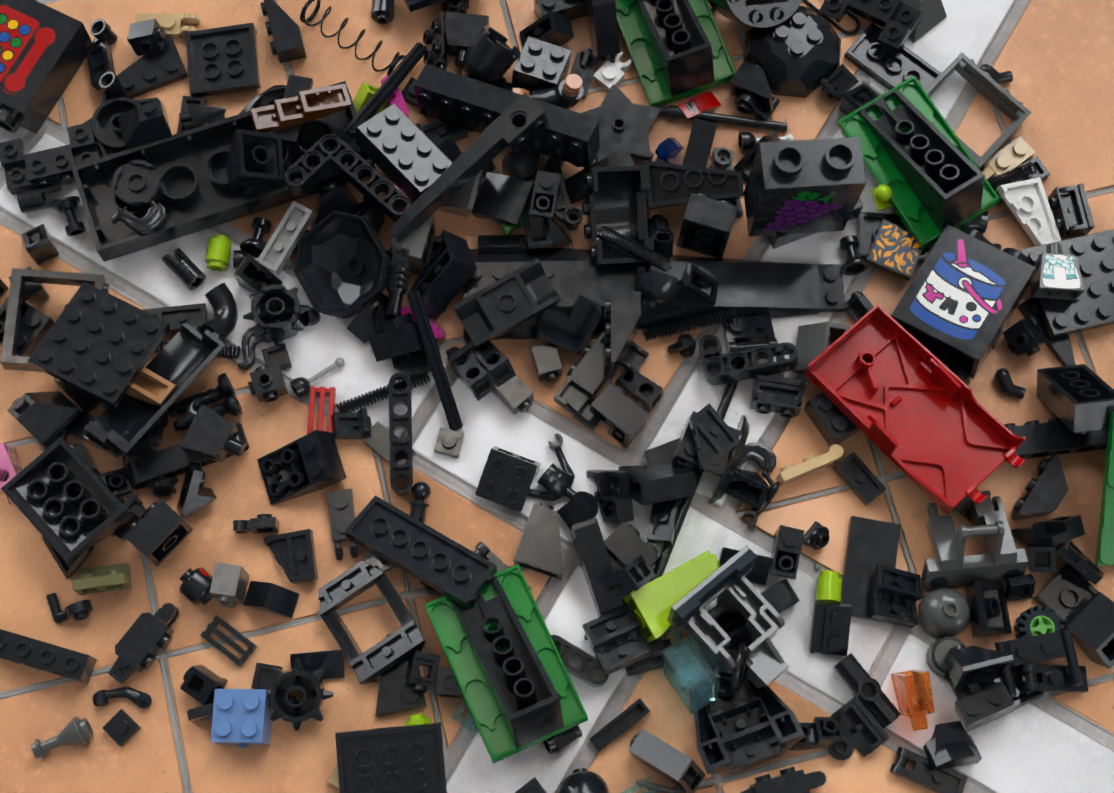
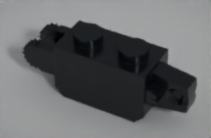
[108,603,180,684]
[741,767,827,793]

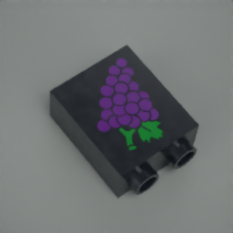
[744,137,866,236]

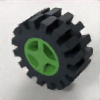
[1014,605,1065,639]

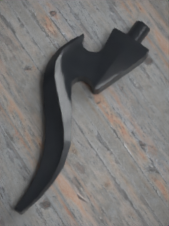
[179,87,286,128]

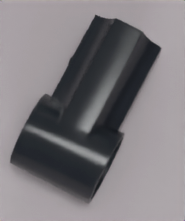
[647,214,674,259]

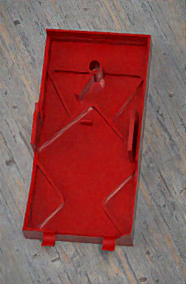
[804,304,1026,515]

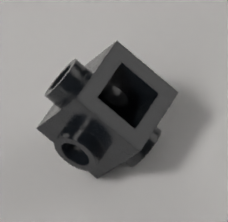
[1002,318,1046,357]
[248,364,288,403]

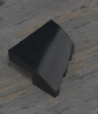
[1012,515,1085,547]

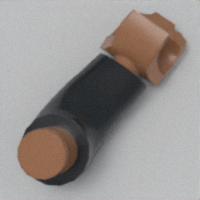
[512,74,584,109]

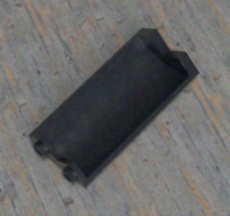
[83,322,226,456]

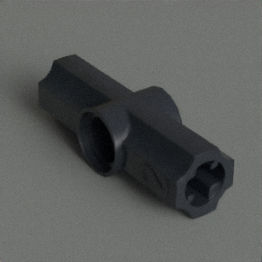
[833,653,901,729]

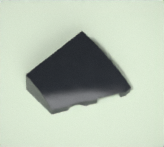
[586,470,634,524]

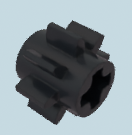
[441,0,469,13]

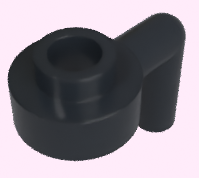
[734,91,780,120]
[46,593,93,624]

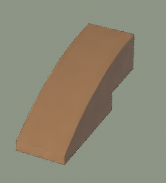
[126,367,176,406]

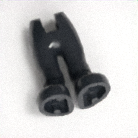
[167,373,243,432]

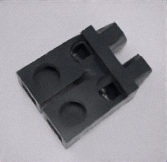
[446,336,516,401]

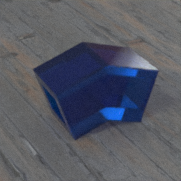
[655,138,684,162]

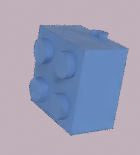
[211,689,273,748]

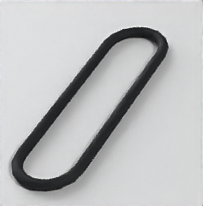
[803,0,860,35]

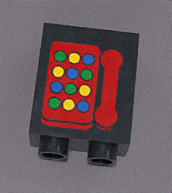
[0,0,93,134]

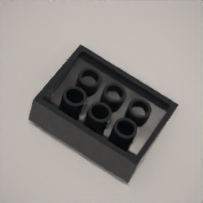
[1,437,134,563]

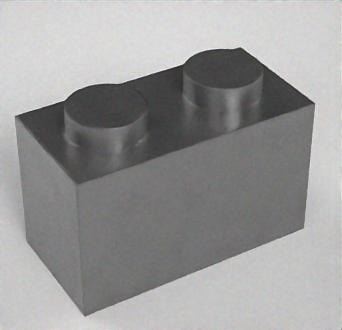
[210,562,250,608]

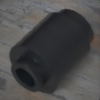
[371,0,395,25]

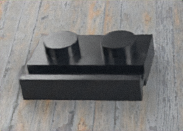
[809,601,852,656]

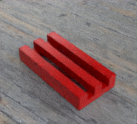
[307,386,336,434]

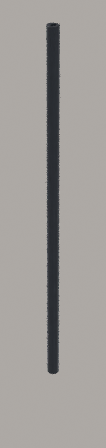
[649,363,745,582]

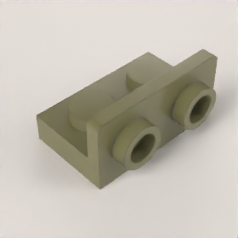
[72,563,132,595]

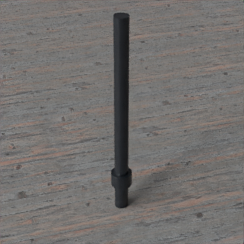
[651,105,787,132]

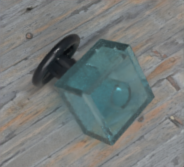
[662,636,747,714]

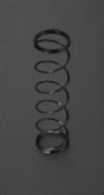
[300,0,405,76]

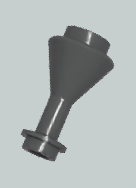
[31,717,93,759]

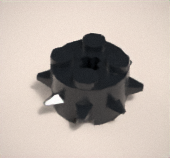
[243,283,310,342]
[267,658,333,731]

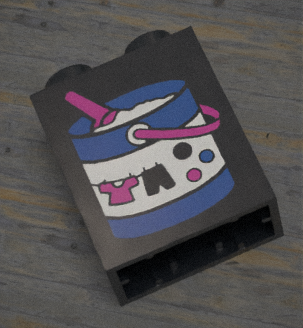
[891,224,1035,379]

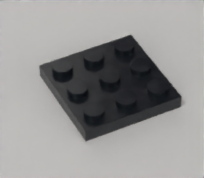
[186,23,261,97]

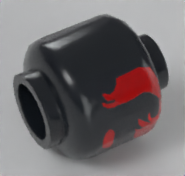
[179,567,214,605]

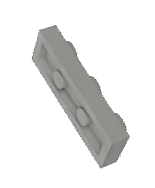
[257,201,315,275]

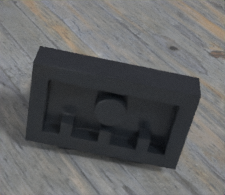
[475,446,541,512]

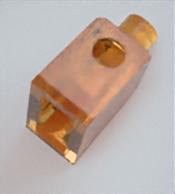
[891,669,935,731]

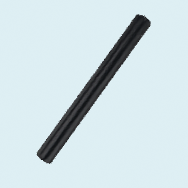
[345,43,427,138]
[407,290,463,431]

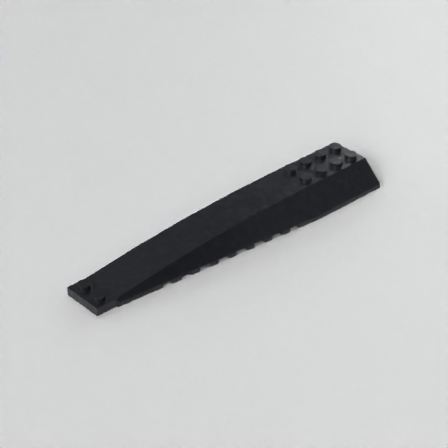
[463,248,845,340]

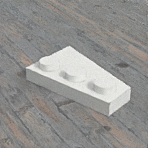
[996,177,1062,246]

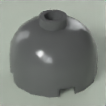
[918,588,971,638]

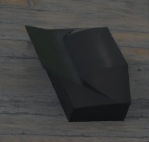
[923,721,982,771]

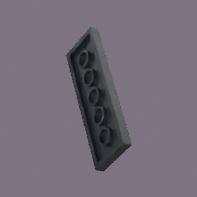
[344,496,497,608]

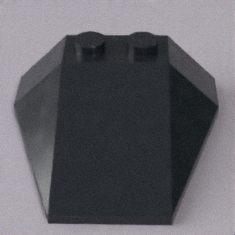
[692,663,804,775]

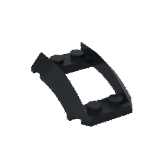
[317,561,426,685]

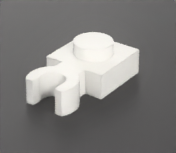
[593,52,632,92]

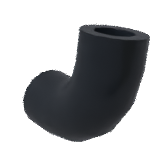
[200,282,238,340]

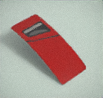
[679,92,721,119]

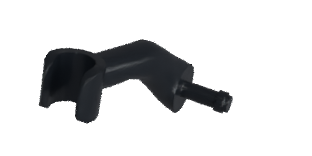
[742,472,780,528]
[93,687,152,709]

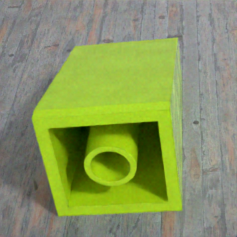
[622,550,721,644]

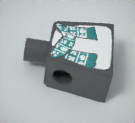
[1031,243,1085,300]

